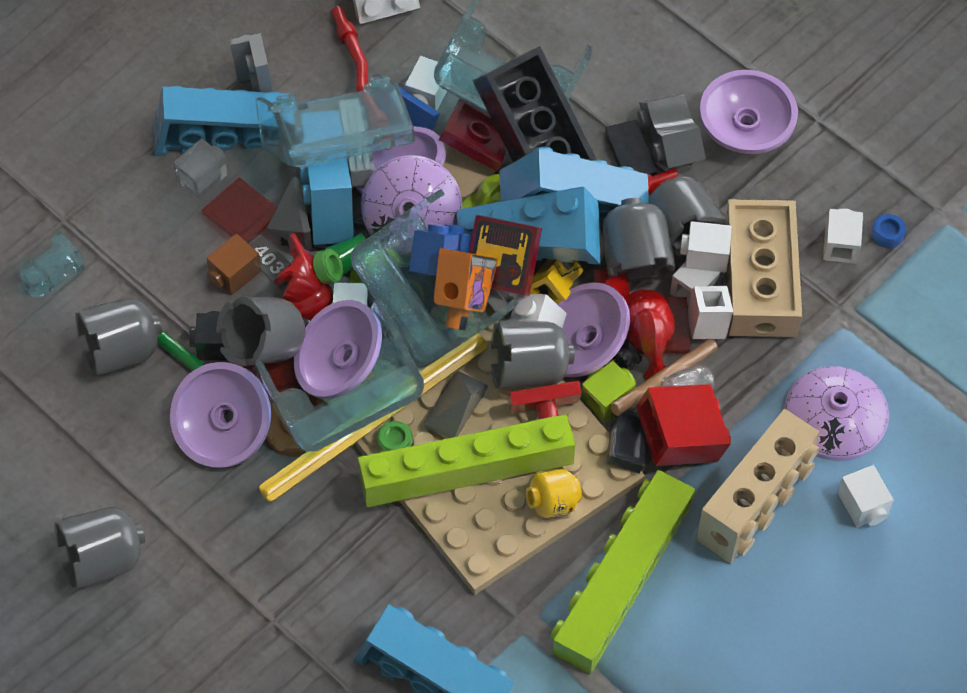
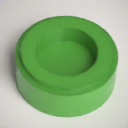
[313,249,343,285]
[377,421,413,452]

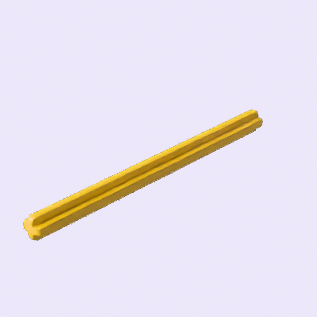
[259,333,488,502]

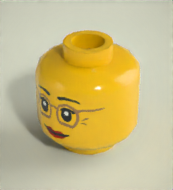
[526,469,582,518]

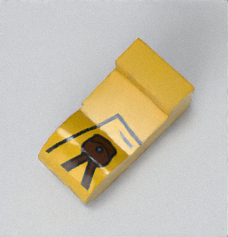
[530,259,583,304]

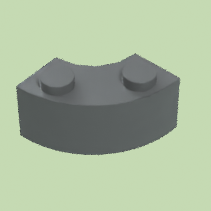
[637,94,706,168]

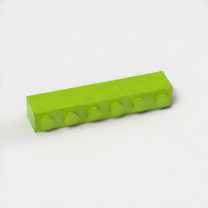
[358,414,576,507]
[550,470,696,675]

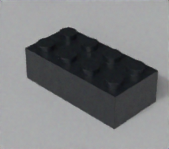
[472,46,597,163]

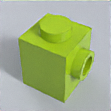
[580,361,636,424]

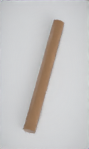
[610,339,718,416]

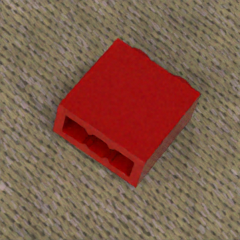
[636,384,731,466]

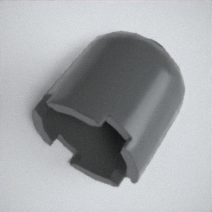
[649,176,725,262]
[603,197,675,281]
[216,297,305,366]
[75,298,162,375]
[491,320,575,390]
[54,507,145,588]

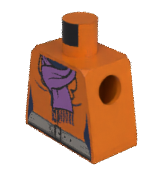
[434,248,498,330]

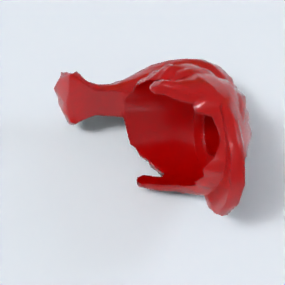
[274,233,334,320]
[624,289,675,380]

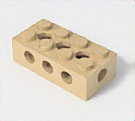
[725,199,802,337]
[696,408,820,564]

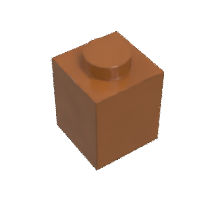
[206,233,262,296]

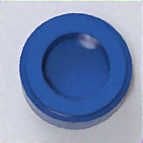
[871,214,906,248]

